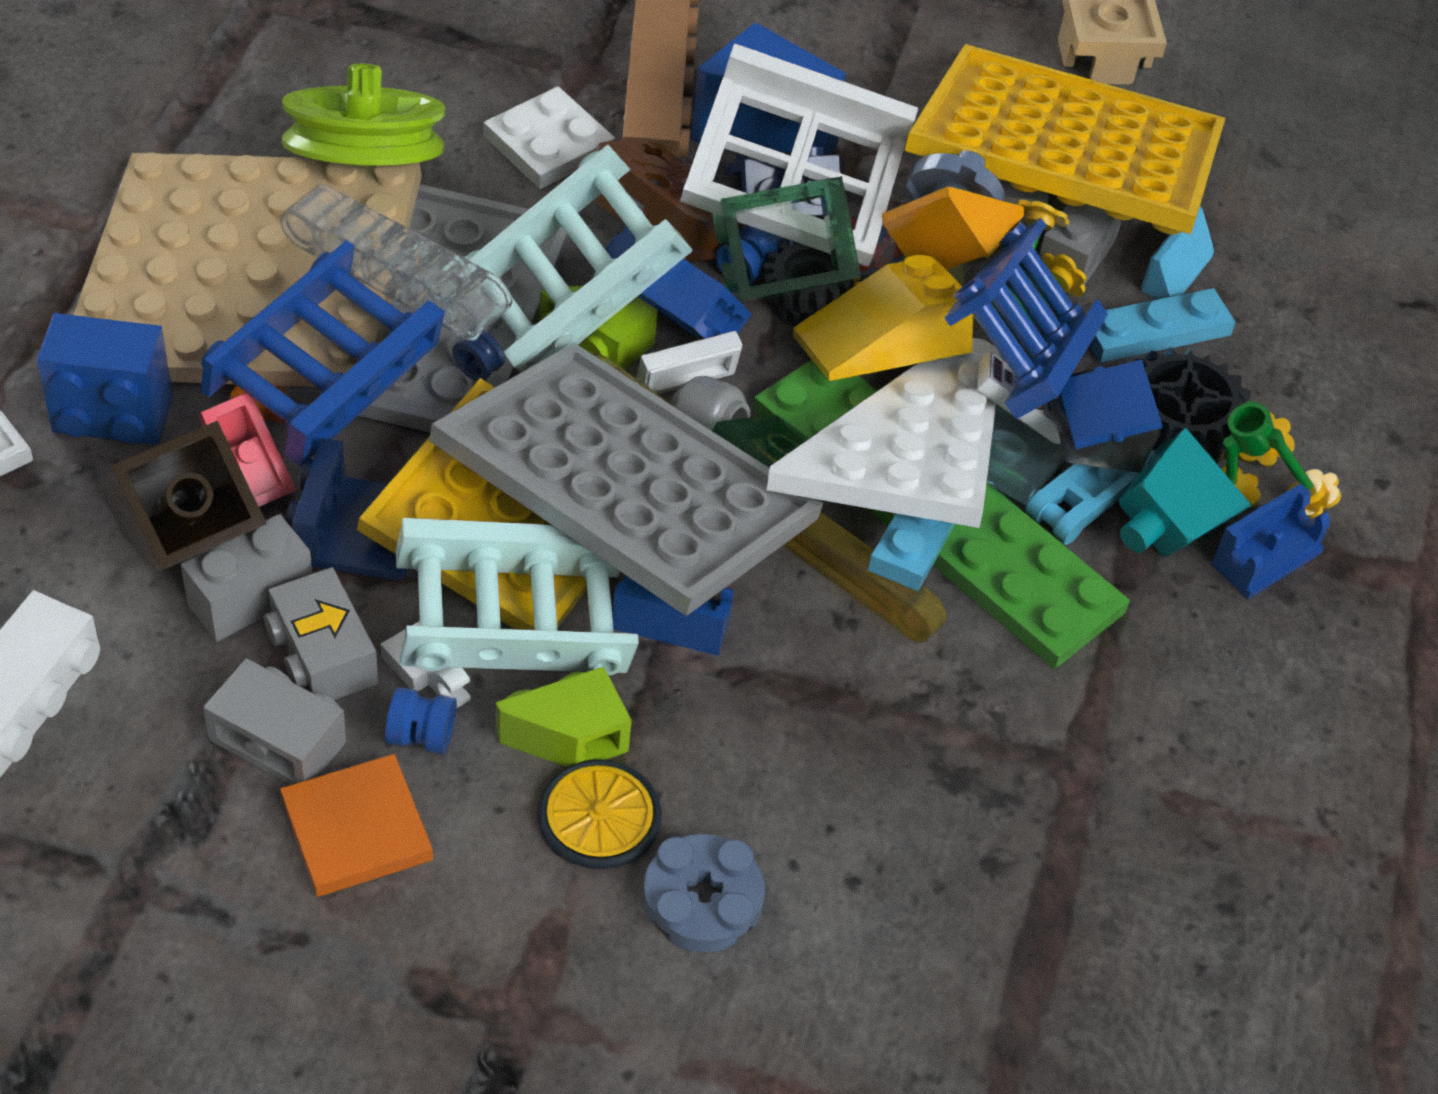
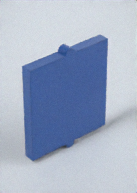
[1060,359,1162,449]

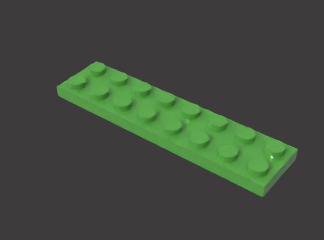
[752,360,1130,670]

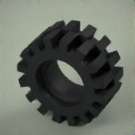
[764,241,855,325]

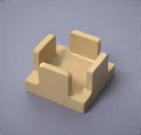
[1058,0,1167,85]

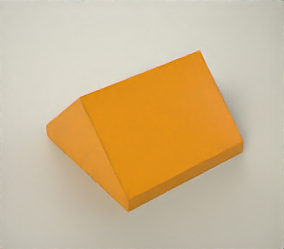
[882,186,1024,270]

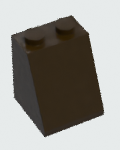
[99,421,267,572]

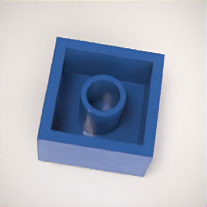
[36,313,173,445]

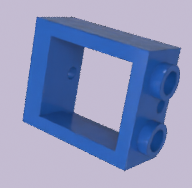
[606,226,752,340]

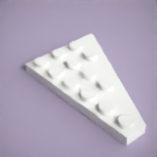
[766,338,1002,528]

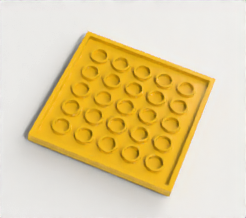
[904,44,1225,235]

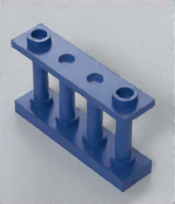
[944,218,1108,419]
[201,240,445,467]

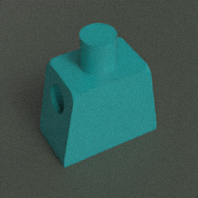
[1119,428,1251,557]

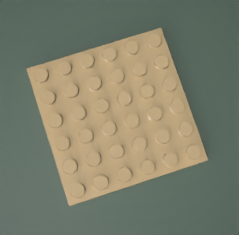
[73,152,422,387]

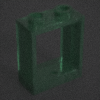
[712,176,861,303]

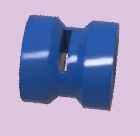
[715,225,782,288]
[385,687,457,755]

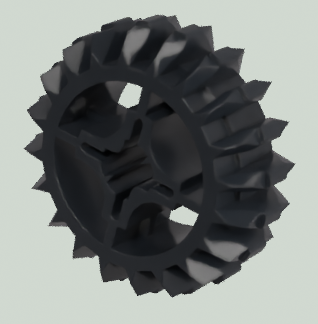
[1134,347,1251,465]

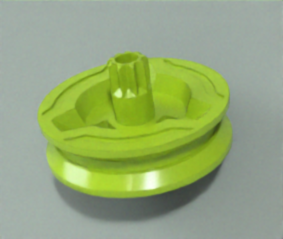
[282,63,445,166]

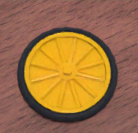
[537,759,662,869]

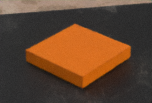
[280,754,433,897]

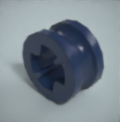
[452,329,505,382]

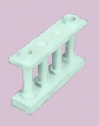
[449,145,693,372]
[396,518,639,676]

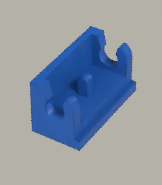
[1211,483,1330,599]
[612,574,734,656]

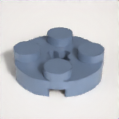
[905,151,1005,202]
[643,834,765,952]

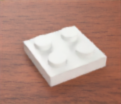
[483,86,616,189]

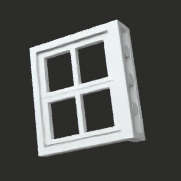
[680,43,918,267]

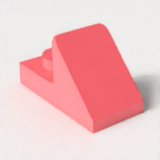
[199,393,297,507]

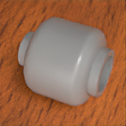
[671,376,750,444]

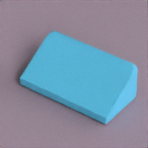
[1141,207,1214,300]

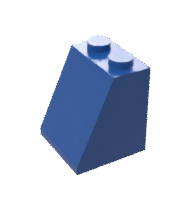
[691,22,846,156]

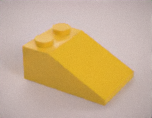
[793,255,973,381]

